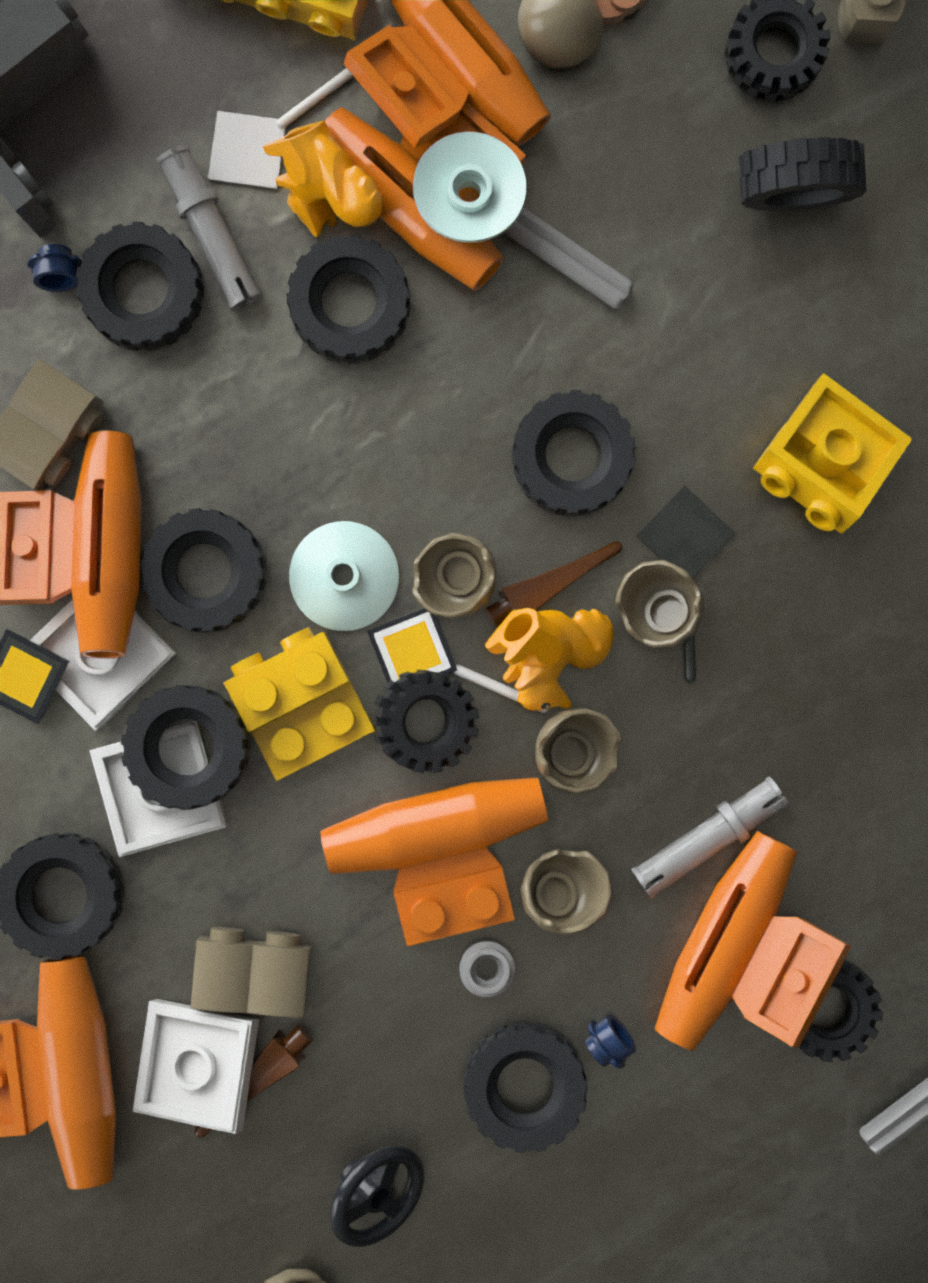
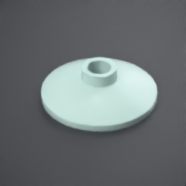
[413,132,526,243]
[289,521,399,631]

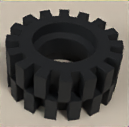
[725,0,831,102]
[372,670,479,773]
[798,960,883,1062]

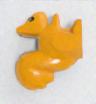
[263,120,383,237]
[485,608,615,711]

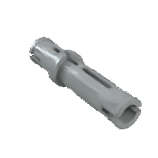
[156,145,262,311]
[631,776,790,899]

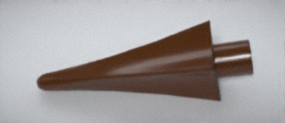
[485,541,623,628]
[194,1024,314,1138]

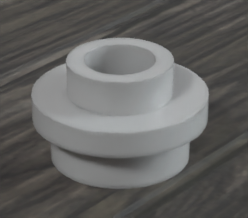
[459,941,515,997]

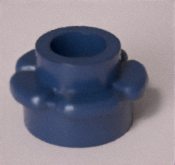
[27,244,82,292]
[585,1015,636,1069]

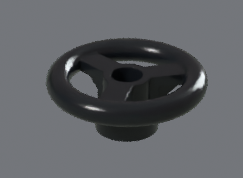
[330,1145,424,1247]

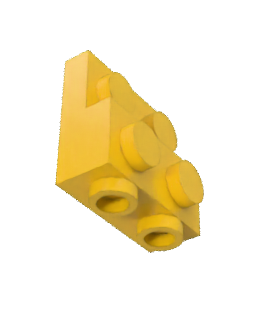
[753,373,912,534]
[223,627,376,781]

